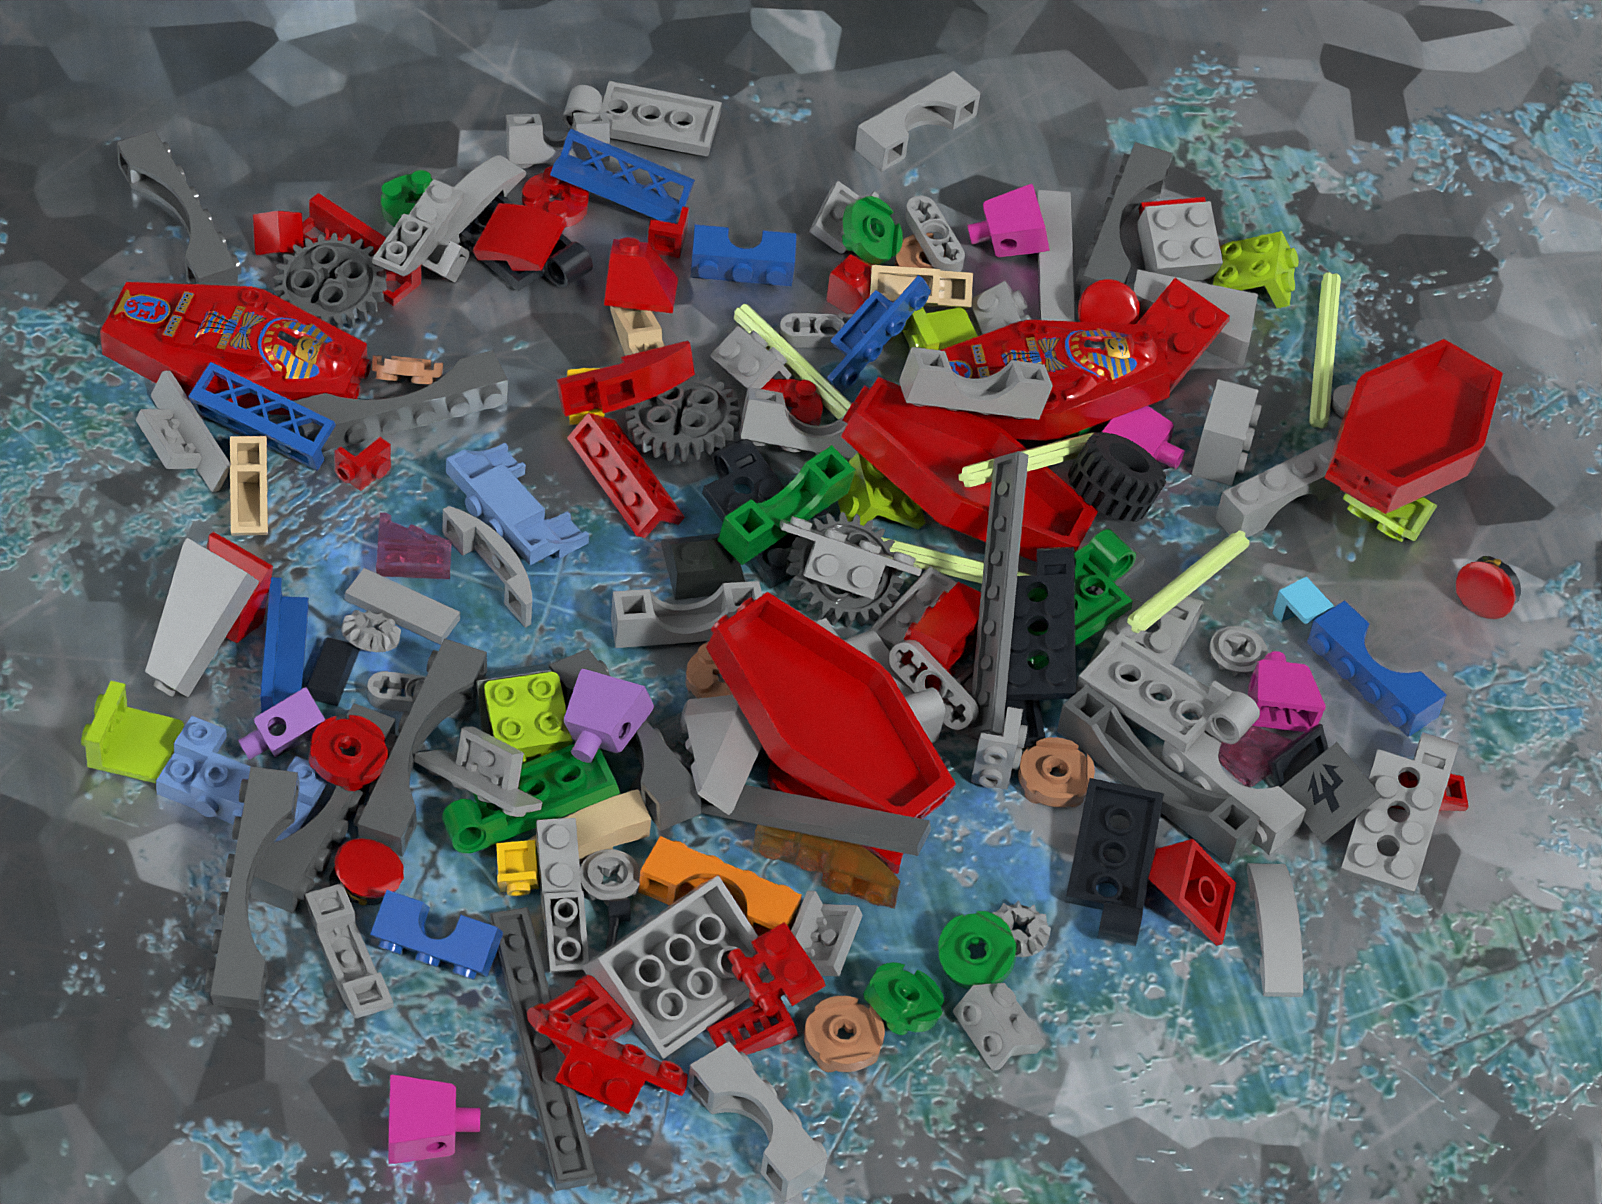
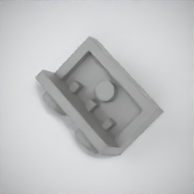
[809,181,879,255]
[971,281,1032,334]
[709,326,792,389]
[971,707,1027,790]
[791,891,863,977]
[953,983,1046,1070]

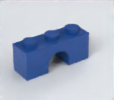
[690,225,796,287]
[370,890,504,980]

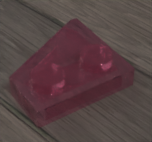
[376,512,452,579]
[1218,726,1293,788]

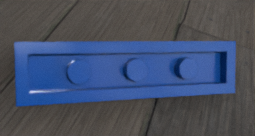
[550,129,695,224]
[188,362,336,471]
[260,577,309,725]

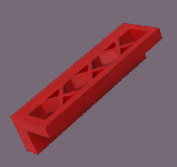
[302,193,421,306]
[567,412,685,538]

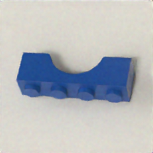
[1307,600,1447,737]

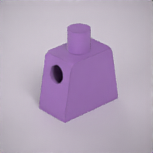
[564,669,654,763]
[238,687,325,760]

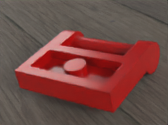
[527,975,634,1056]

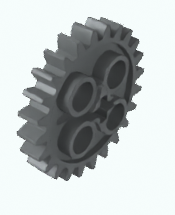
[273,233,387,331]
[625,373,741,462]
[786,512,904,628]

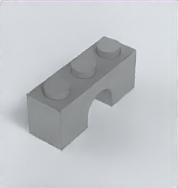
[506,112,610,168]

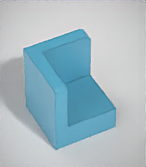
[1272,576,1334,624]

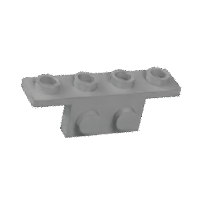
[136,371,231,492]
[779,516,922,599]
[414,726,542,817]

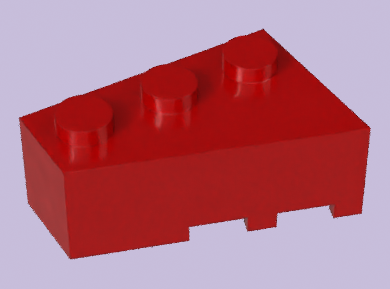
[902,582,981,692]

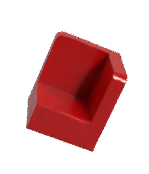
[648,206,689,258]
[253,211,304,256]

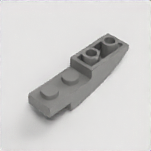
[372,179,464,276]
[536,818,589,973]

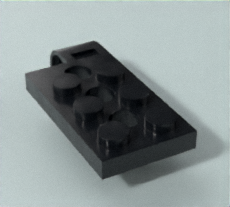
[459,194,593,291]
[702,439,809,589]
[1006,547,1076,701]
[1065,778,1164,946]

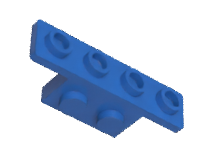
[827,275,931,393]

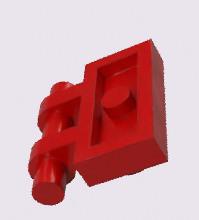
[728,922,826,1016]

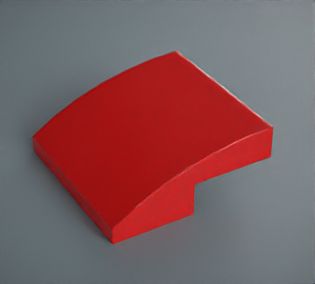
[473,203,567,271]

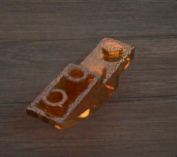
[753,824,901,909]

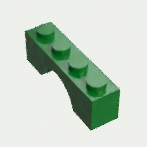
[718,445,856,565]

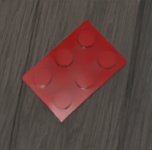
[1136,278,1230,393]

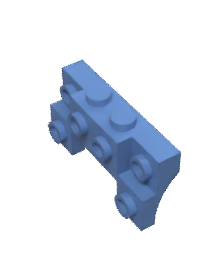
[446,443,589,565]
[156,716,328,841]

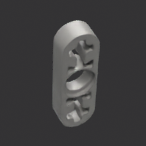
[905,196,965,272]
[779,313,853,348]
[889,640,978,730]
[367,671,477,719]

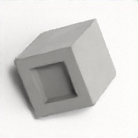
[421,238,471,283]

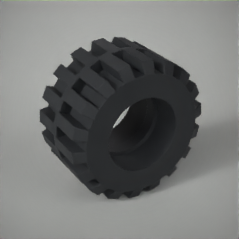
[1068,432,1166,522]

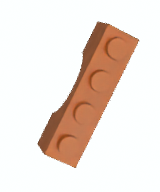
[638,836,802,937]

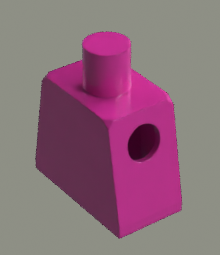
[967,184,1050,257]
[1102,406,1185,469]
[1248,651,1326,732]
[388,1075,480,1164]

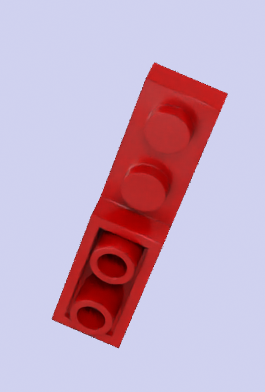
[556,340,695,417]

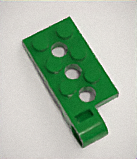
[1027,529,1136,670]
[442,743,620,854]

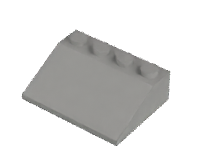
[581,875,774,1060]

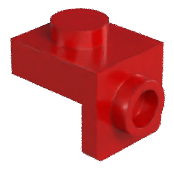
[334,437,391,491]

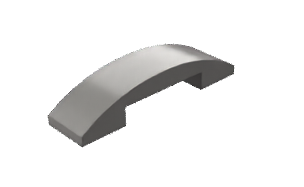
[444,155,526,245]
[442,506,532,628]
[1247,863,1303,997]
[305,883,394,1019]

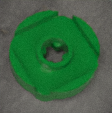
[381,170,433,227]
[842,196,903,265]
[938,911,1017,990]
[863,962,944,1035]

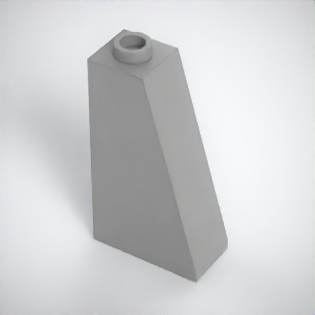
[1127,270,1258,366]
[145,538,260,697]

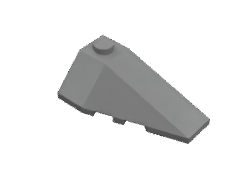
[680,695,762,815]

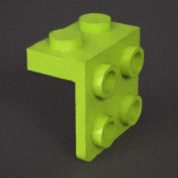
[1213,231,1299,309]
[902,307,978,350]
[838,453,925,529]
[1342,493,1438,542]
[484,672,572,764]
[81,680,184,783]

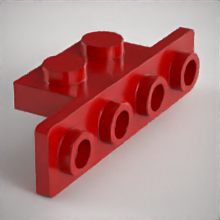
[535,1009,688,1114]

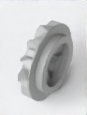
[341,609,401,652]
[1209,626,1268,677]
[580,849,641,906]
[992,900,1051,957]

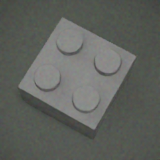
[1137,201,1223,281]
[1191,379,1261,486]

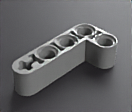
[843,630,945,743]

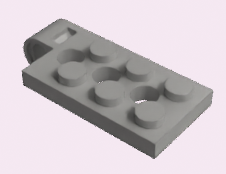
[563,81,722,157]
[1076,595,1204,730]
[1077,633,1260,753]
[1340,732,1459,896]

